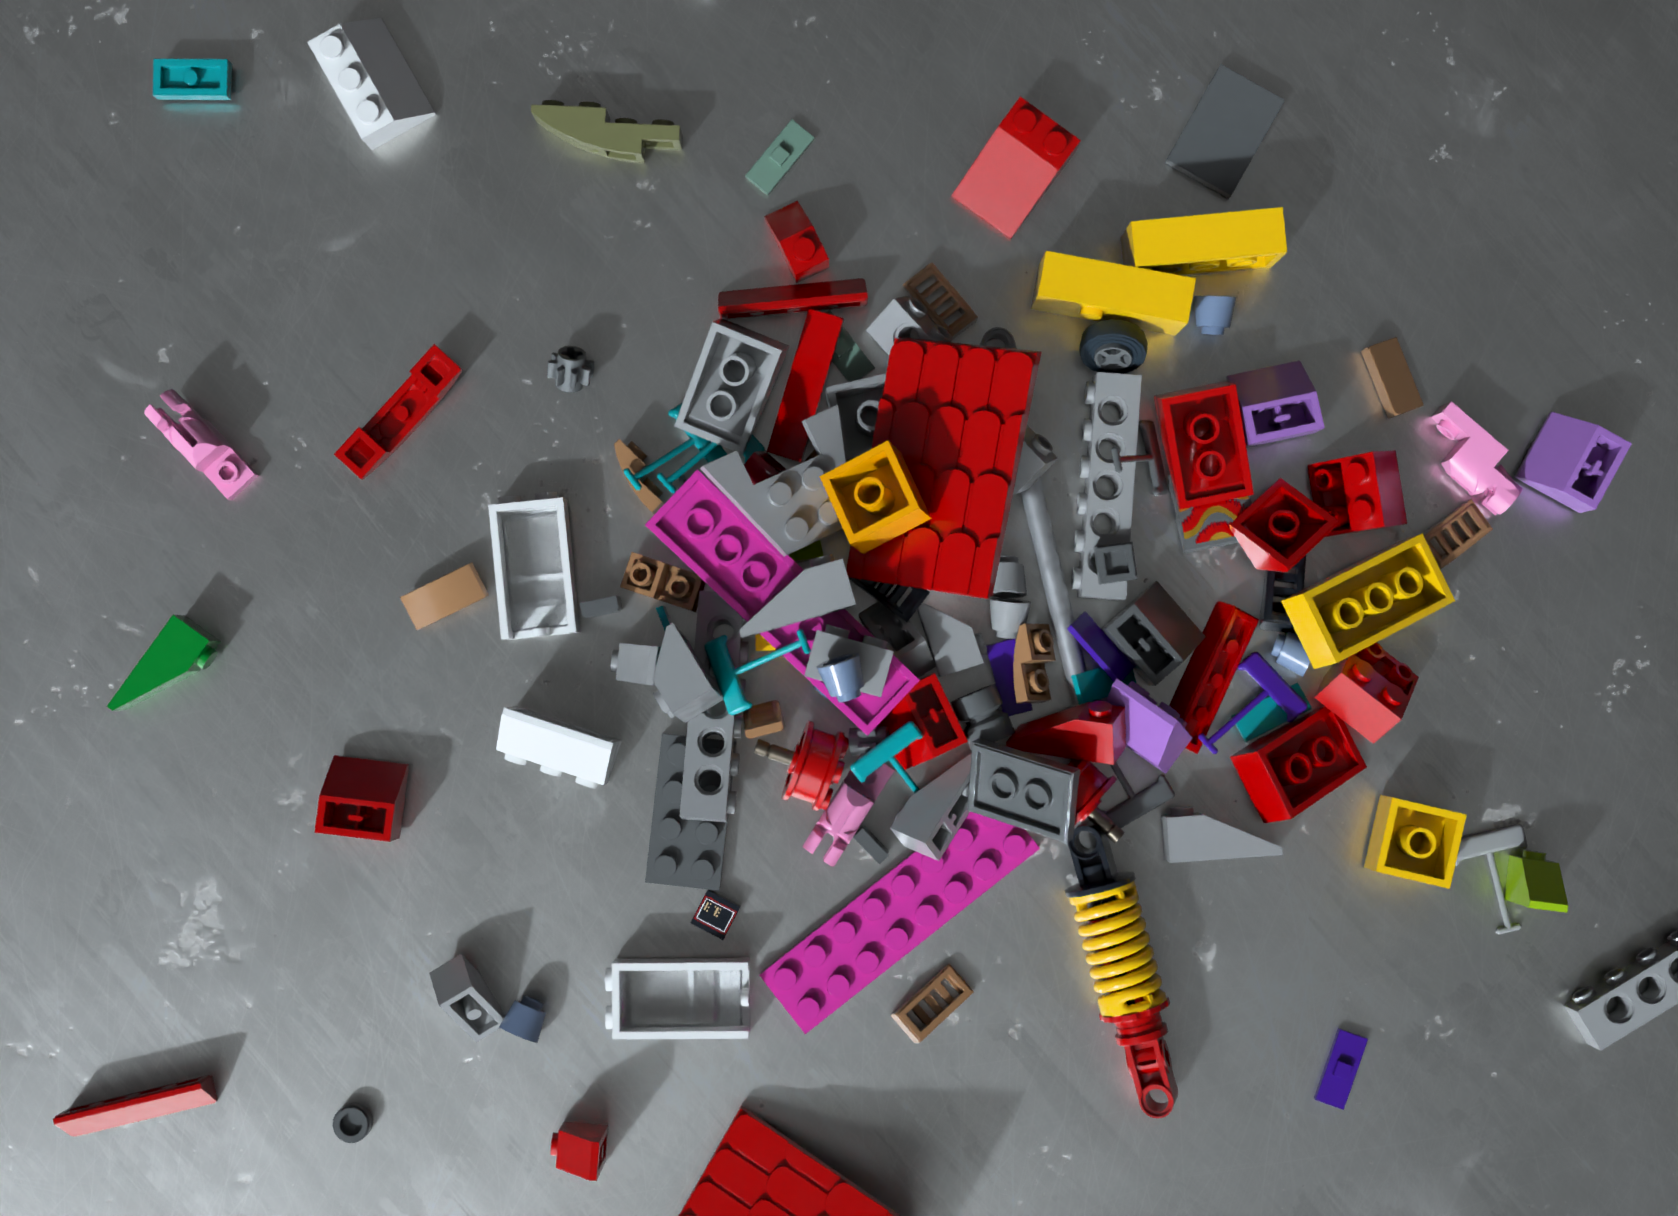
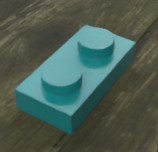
[153,59,232,100]

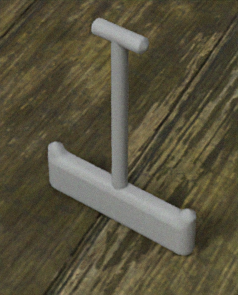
[1455,824,1528,935]

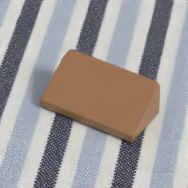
[1361,337,1424,419]

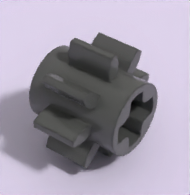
[547,346,595,393]
[849,724,890,757]

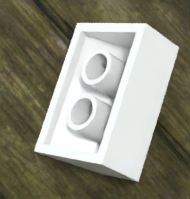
[307,18,436,150]
[496,706,622,789]

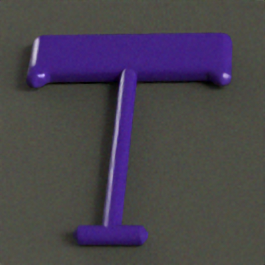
[1198,651,1308,754]

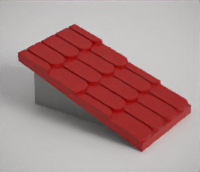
[846,337,1042,599]
[678,1105,901,1216]

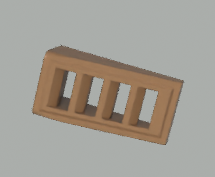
[902,262,978,341]
[1423,499,1493,570]
[743,700,786,739]
[891,964,974,1043]

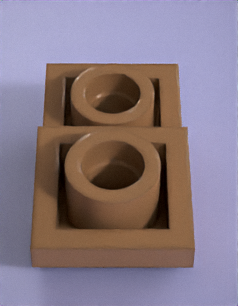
[614,439,664,514]
[620,552,706,612]
[400,562,489,630]
[1013,623,1056,704]

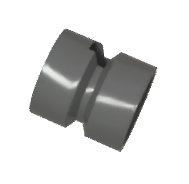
[951,684,1015,751]

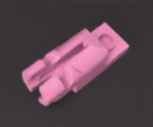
[144,389,259,500]
[1431,401,1523,516]
[802,756,895,867]

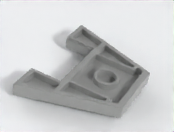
[700,405,846,557]

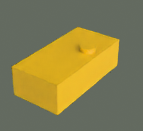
[1120,207,1287,276]
[1031,251,1196,336]
[1281,533,1455,669]

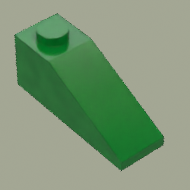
[106,614,221,711]

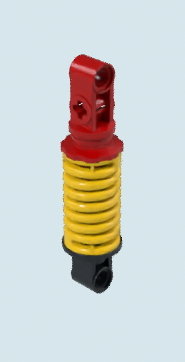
[1065,820,1178,1118]

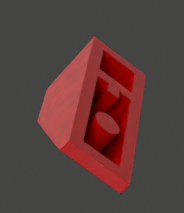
[1006,701,1126,765]

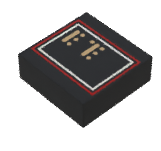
[691,890,741,940]

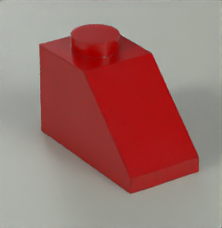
[764,200,829,284]
[550,1121,608,1181]

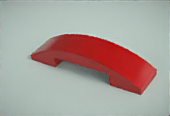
[334,344,463,480]

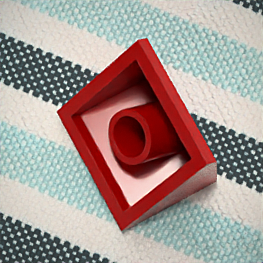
[1230,478,1339,572]

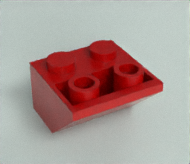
[1307,450,1407,537]
[1314,642,1419,744]
[879,673,968,770]
[314,755,409,842]

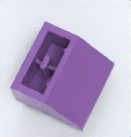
[1226,360,1325,448]
[1515,412,1632,513]
[1106,679,1192,774]

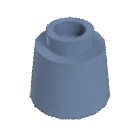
[1194,296,1236,335]
[1271,632,1310,677]
[816,653,864,702]
[499,995,546,1043]

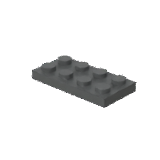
[645,733,737,891]

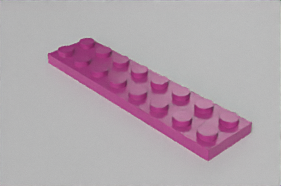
[645,469,920,736]
[759,811,1040,1034]

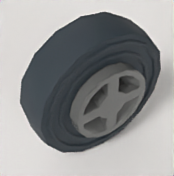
[1079,319,1148,374]

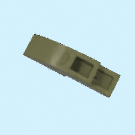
[531,100,683,163]

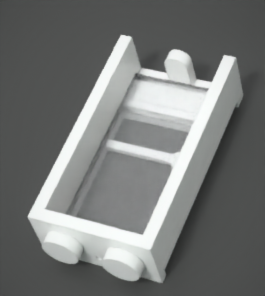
[488,492,581,640]
[605,957,750,1040]

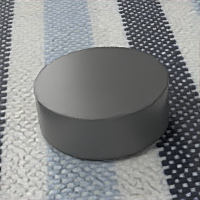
[333,1103,373,1143]

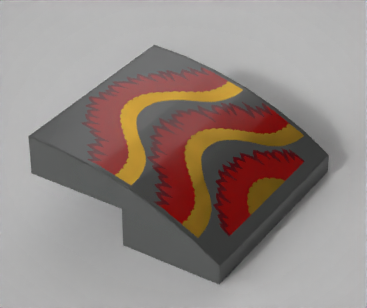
[1167,475,1252,553]

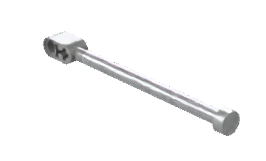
[980,327,1102,709]

